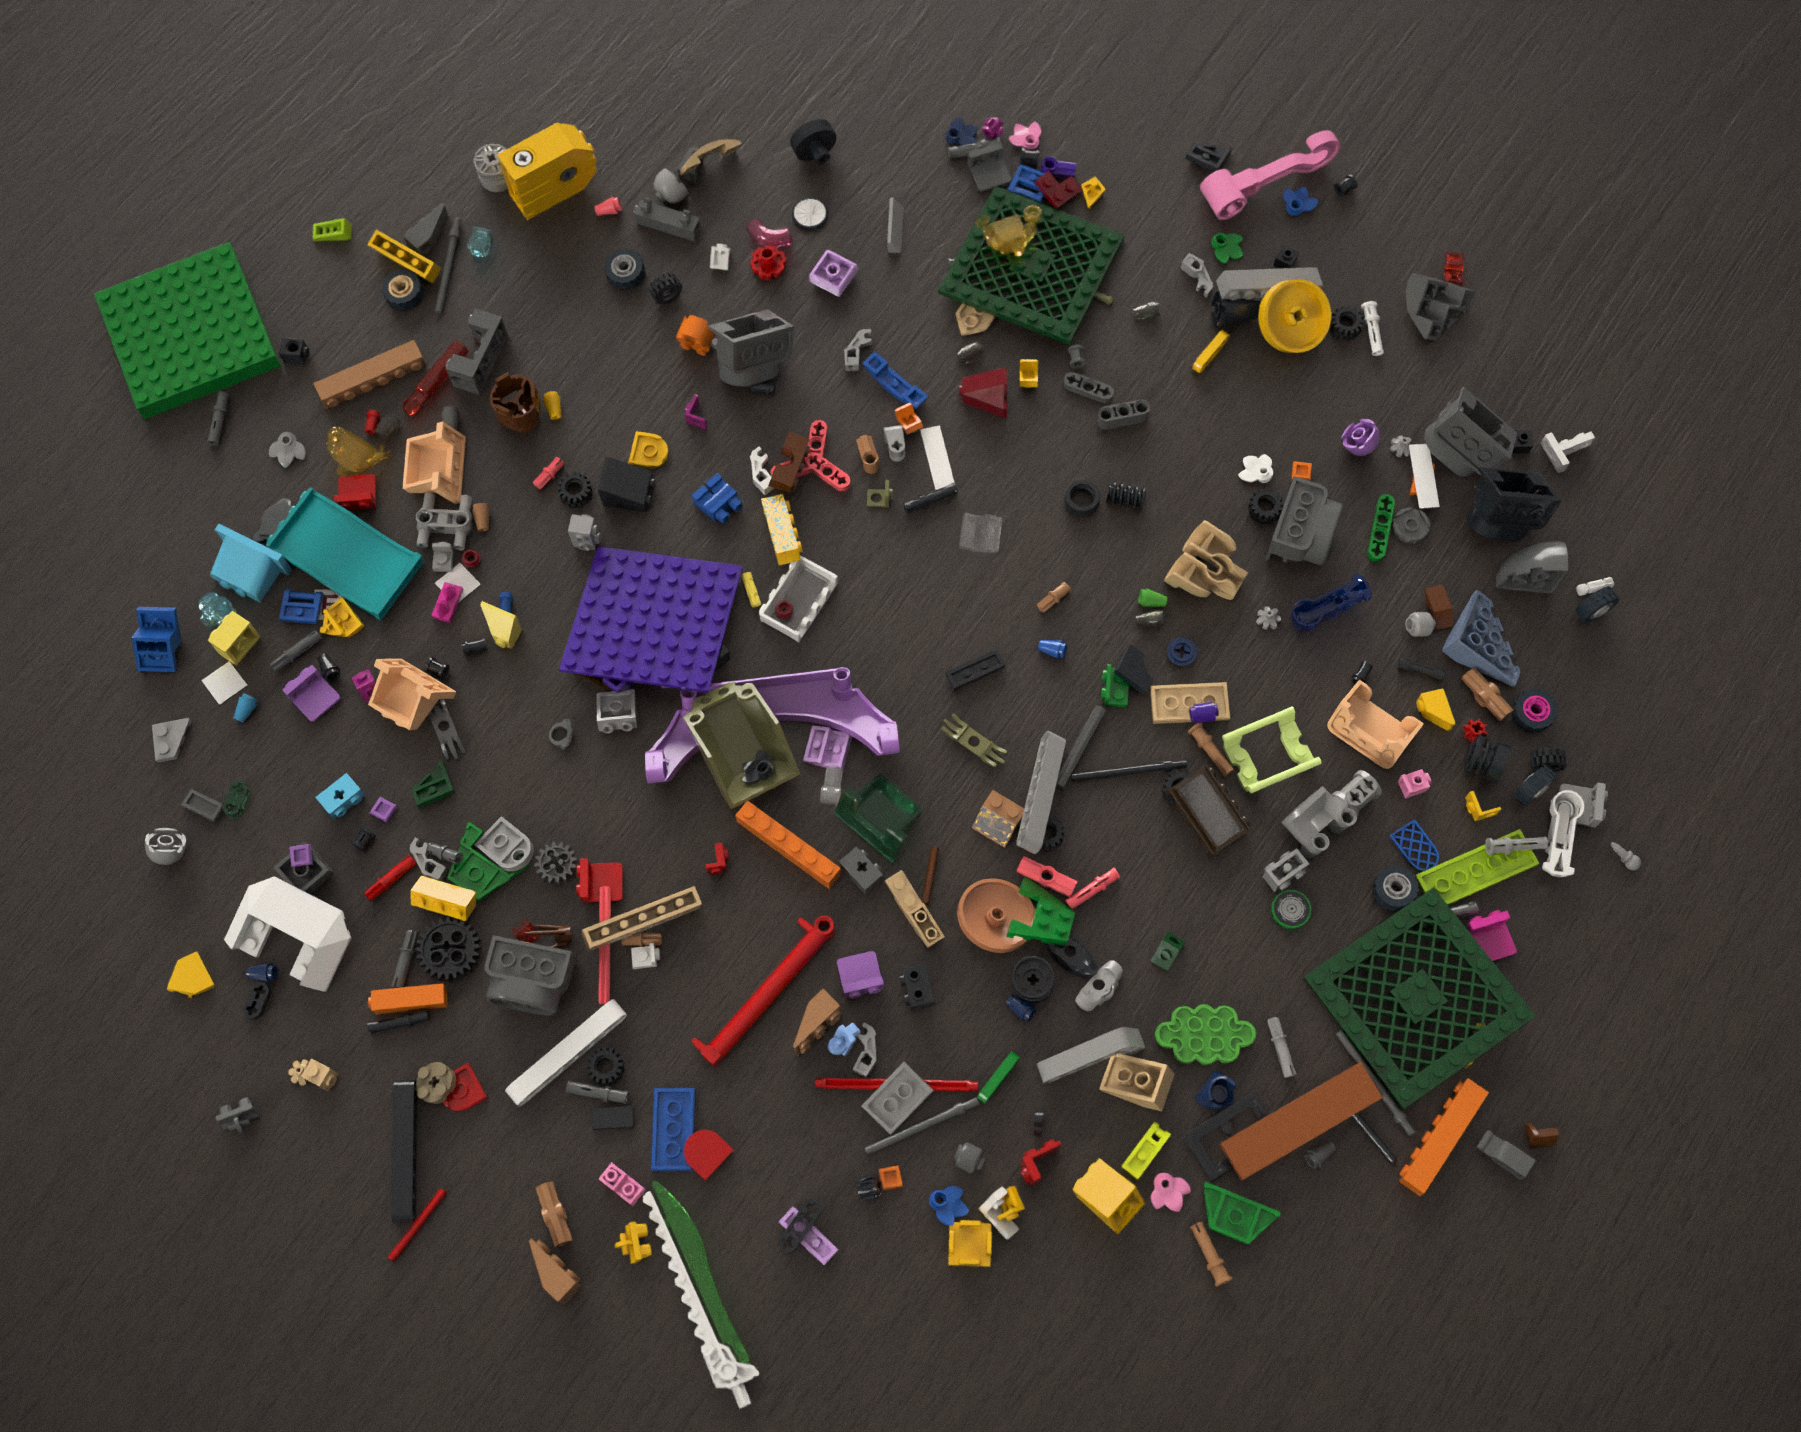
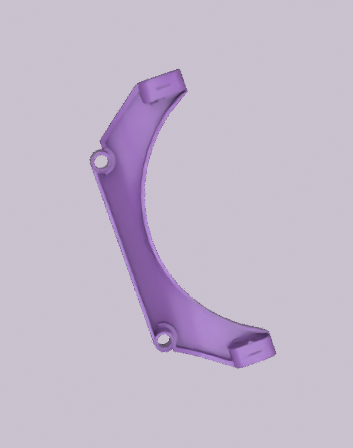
[645,667,900,784]

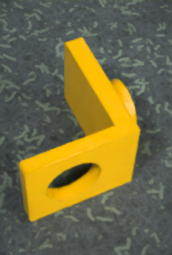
[1465,791,1501,821]

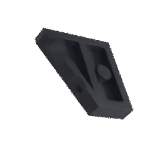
[1186,143,1232,172]

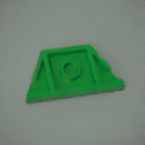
[1203,1181,1281,1245]

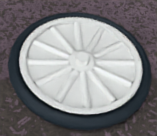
[791,197,829,230]

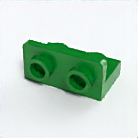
[1101,664,1129,708]

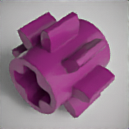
[983,117,1004,139]

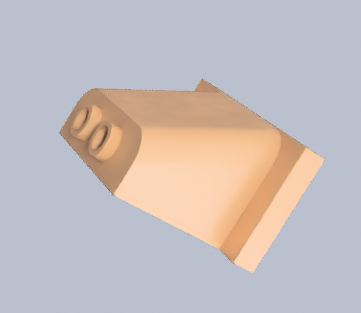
[403,422,466,504]
[368,659,456,730]

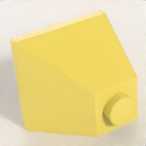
[480,601,522,649]

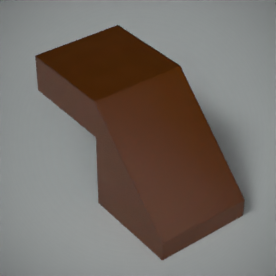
[1424,585,1454,630]

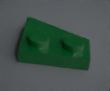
[411,760,455,808]

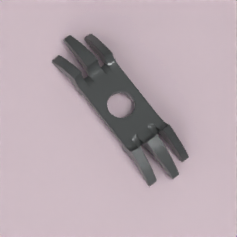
[429,699,466,761]

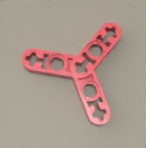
[771,420,850,492]

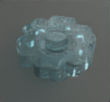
[199,592,236,627]

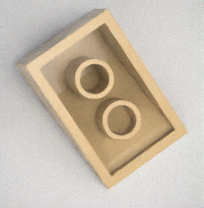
[1099,1054,1175,1111]

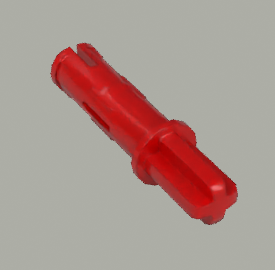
[364,855,417,901]

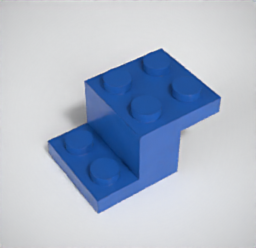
[131,607,182,672]

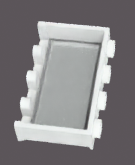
[759,555,838,643]

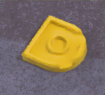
[628,431,669,469]

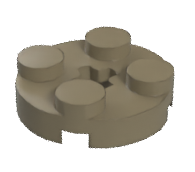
[416,1062,456,1104]

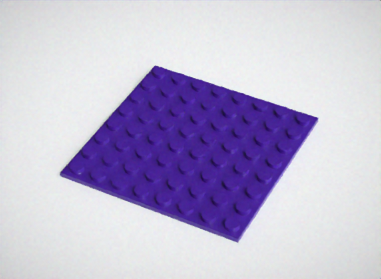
[559,546,743,693]

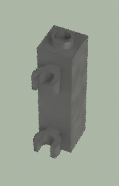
[633,197,701,242]

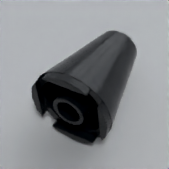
[1211,291,1260,327]

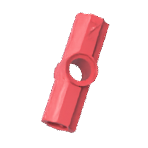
[1017,856,1078,897]

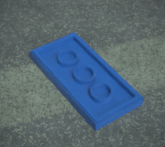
[651,1088,695,1171]

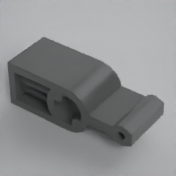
[1476,1130,1536,1180]

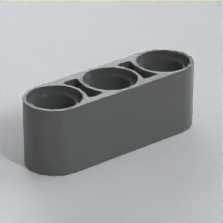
[1097,400,1150,430]

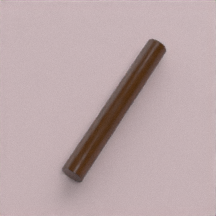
[922,846,939,905]

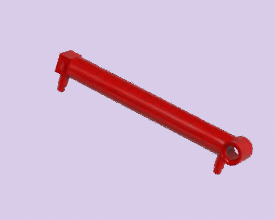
[691,916,836,1068]

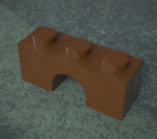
[768,431,811,494]

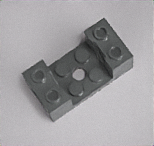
[446,308,508,395]

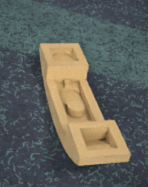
[679,139,742,176]

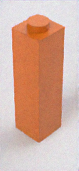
[368,984,448,1015]

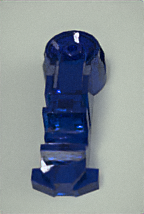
[1291,573,1372,632]

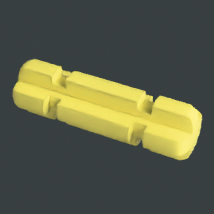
[742,572,761,608]

